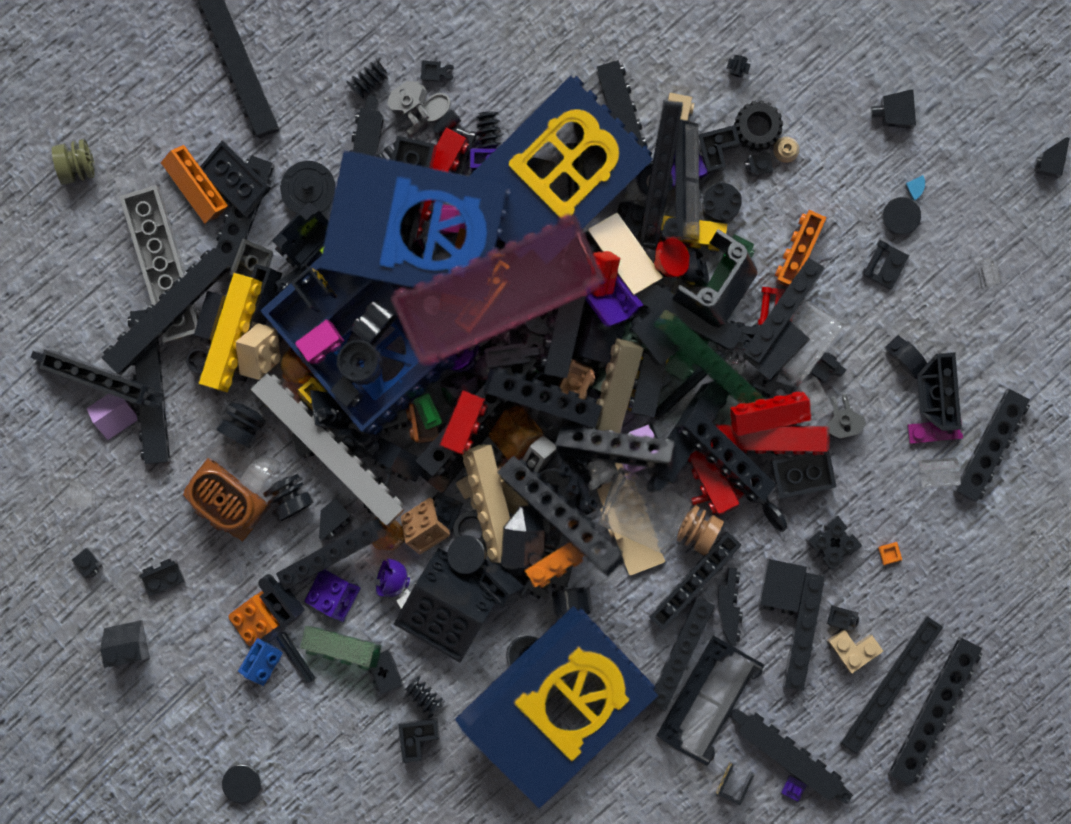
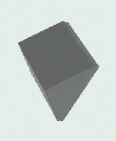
[229,239,273,277]

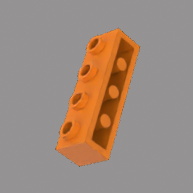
[160,145,228,224]
[774,210,827,287]
[525,537,593,588]

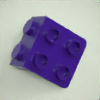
[586,276,643,327]

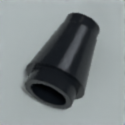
[433,109,462,137]

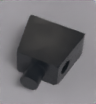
[871,89,916,129]

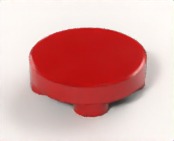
[654,238,690,278]

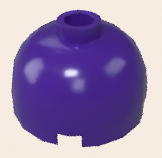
[376,558,410,598]

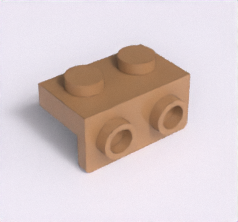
[557,359,595,407]

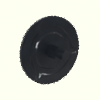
[280,161,336,214]

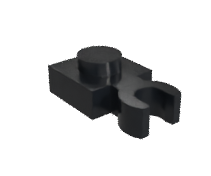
[421,60,454,82]

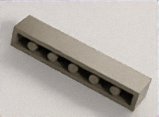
[592,339,643,448]

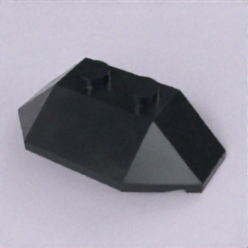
[917,352,962,431]
[501,505,545,580]

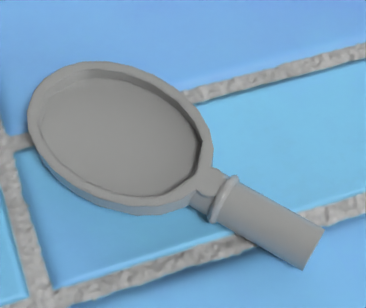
[406,93,451,136]

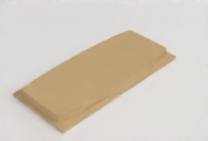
[588,213,663,295]

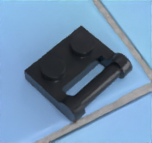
[861,240,910,290]

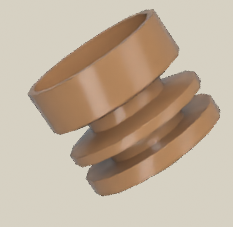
[676,505,724,556]

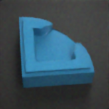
[905,175,925,201]

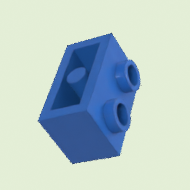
[238,638,283,686]

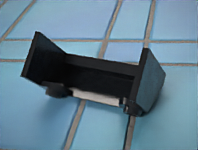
[672,229,758,327]

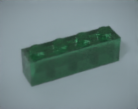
[300,626,382,670]

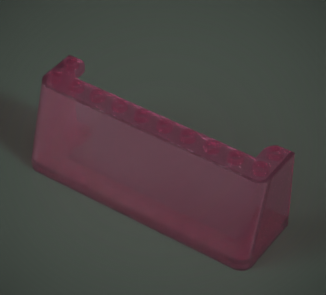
[391,214,605,367]

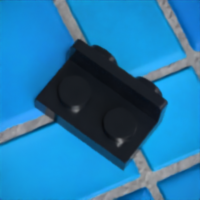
[432,492,463,538]
[139,558,185,596]

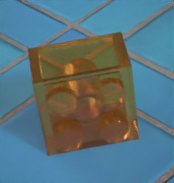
[488,405,543,460]

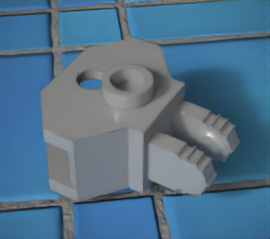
[387,81,430,127]

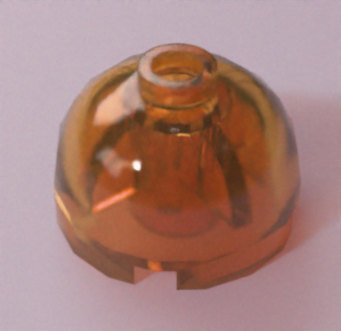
[280,347,316,384]
[372,516,405,551]

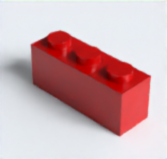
[440,391,488,455]

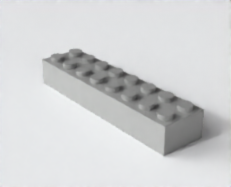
[119,185,199,344]

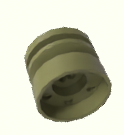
[51,139,95,185]

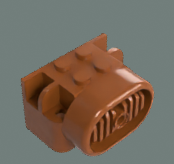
[183,458,271,542]

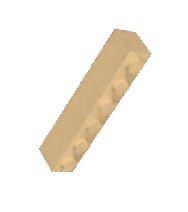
[463,445,510,563]

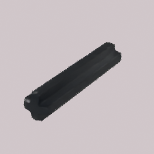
[276,632,315,683]

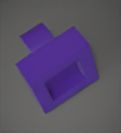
[781,775,807,802]

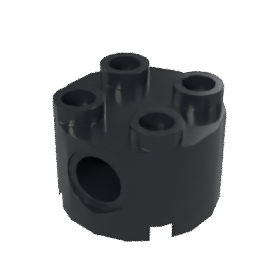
[702,182,742,223]

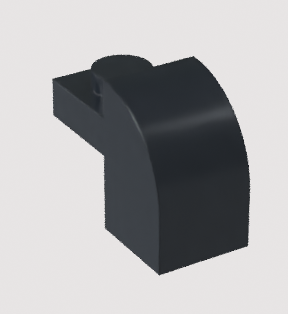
[884,335,927,379]

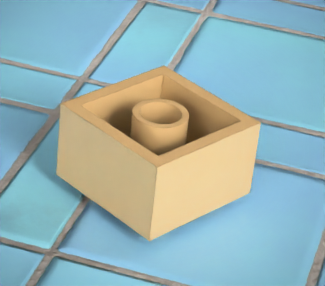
[236,323,281,380]

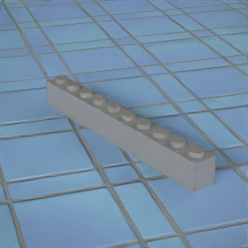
[251,373,404,527]

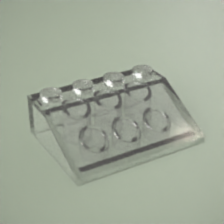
[598,467,692,555]

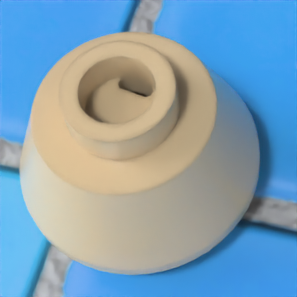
[773,137,799,163]

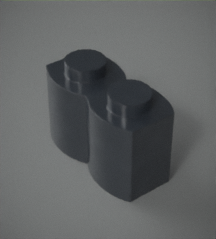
[352,300,397,346]

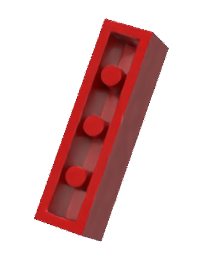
[730,392,811,436]
[688,451,739,517]

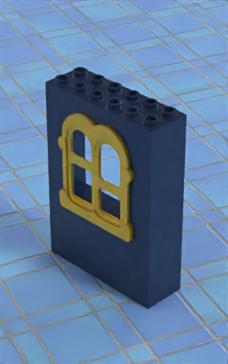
[469,75,653,264]

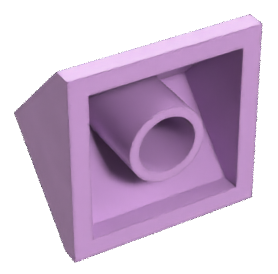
[86,394,137,440]

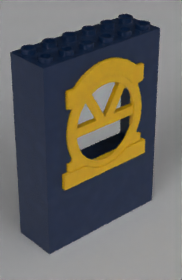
[455,606,658,809]

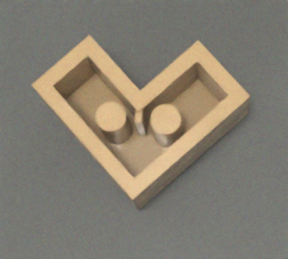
[827,629,883,673]

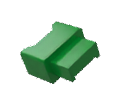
[414,393,443,430]

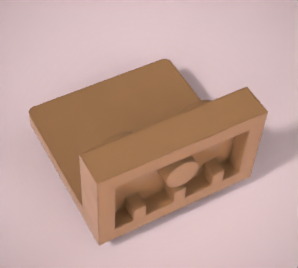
[401,498,450,555]

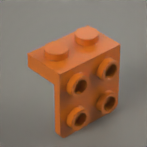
[228,591,280,646]

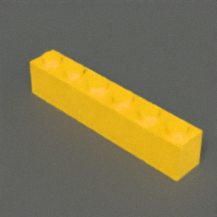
[199,273,262,393]

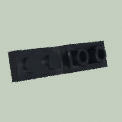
[717,567,743,646]

